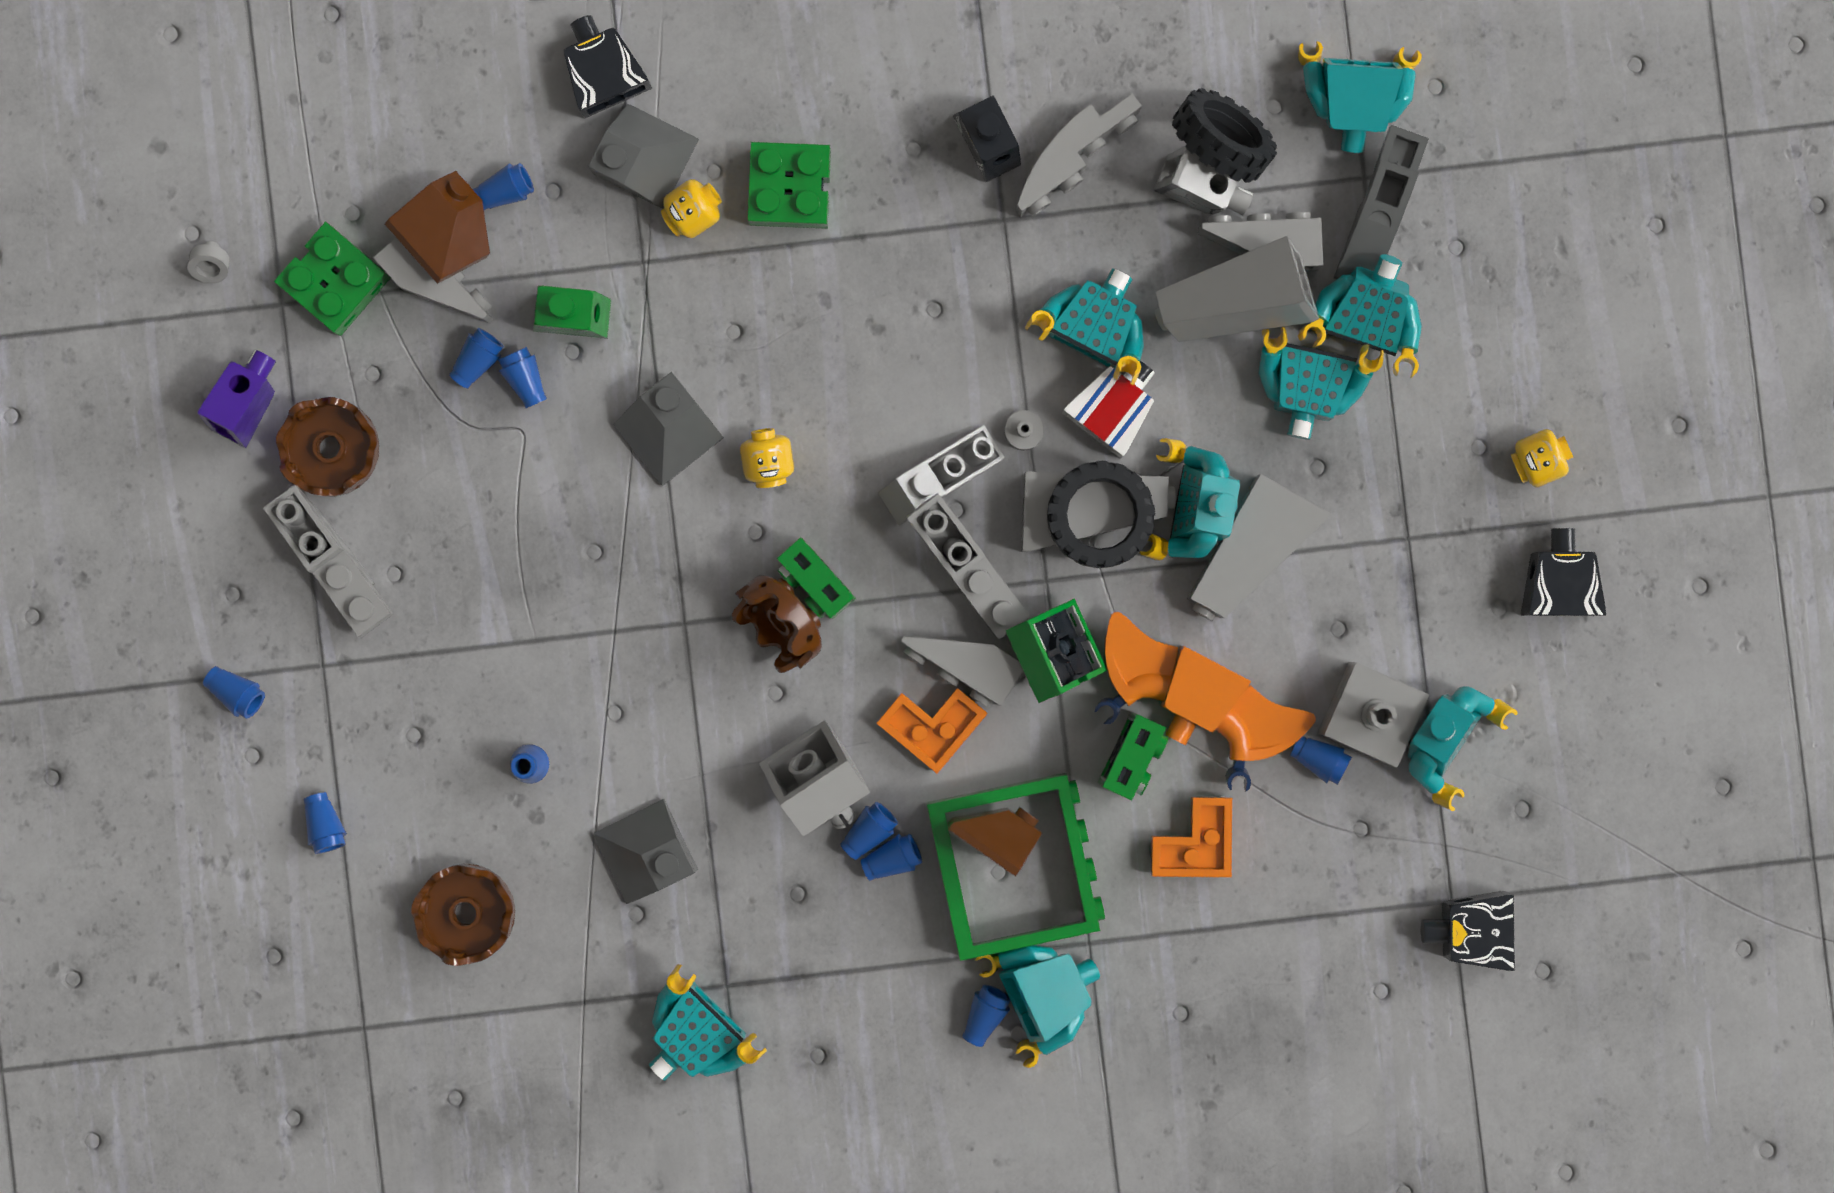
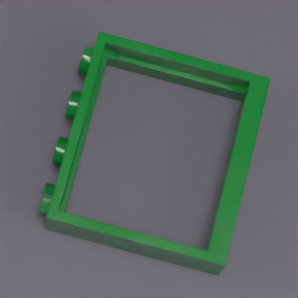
[927,773,1105,961]

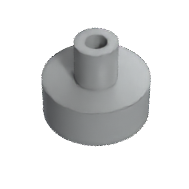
[187,241,230,283]
[1004,410,1044,451]

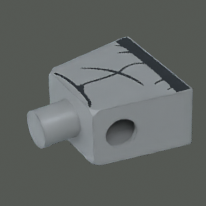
[1153,147,1253,215]

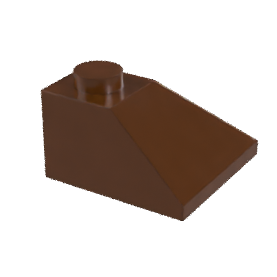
[385,171,490,284]
[948,807,1042,877]

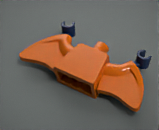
[1094,612,1316,792]

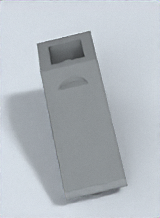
[1198,212,1323,271]
[373,237,494,323]
[878,425,1005,526]
[901,636,1023,708]

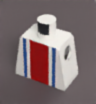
[1062,361,1155,459]

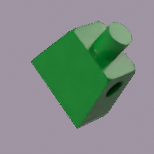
[533,286,611,339]

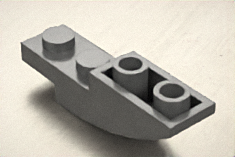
[1334,125,1429,279]

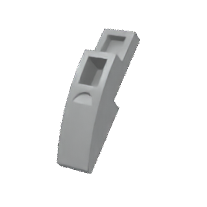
[1016,93,1142,218]
[263,485,394,638]
[906,492,1030,640]

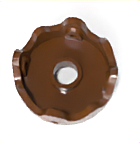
[276,397,380,497]
[732,575,822,673]
[411,864,516,966]

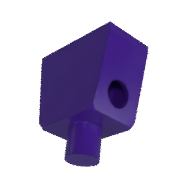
[197,350,276,448]

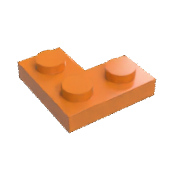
[877,688,988,774]
[1151,797,1232,877]

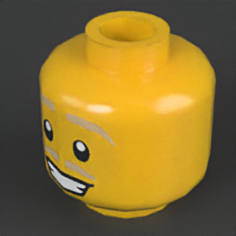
[661,179,722,238]
[740,428,794,488]
[1511,429,1574,487]

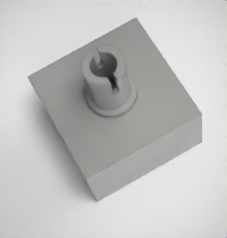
[1317,662,1429,768]
[759,720,870,837]

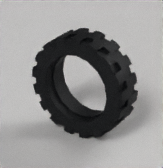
[1172,88,1277,183]
[1047,461,1155,568]

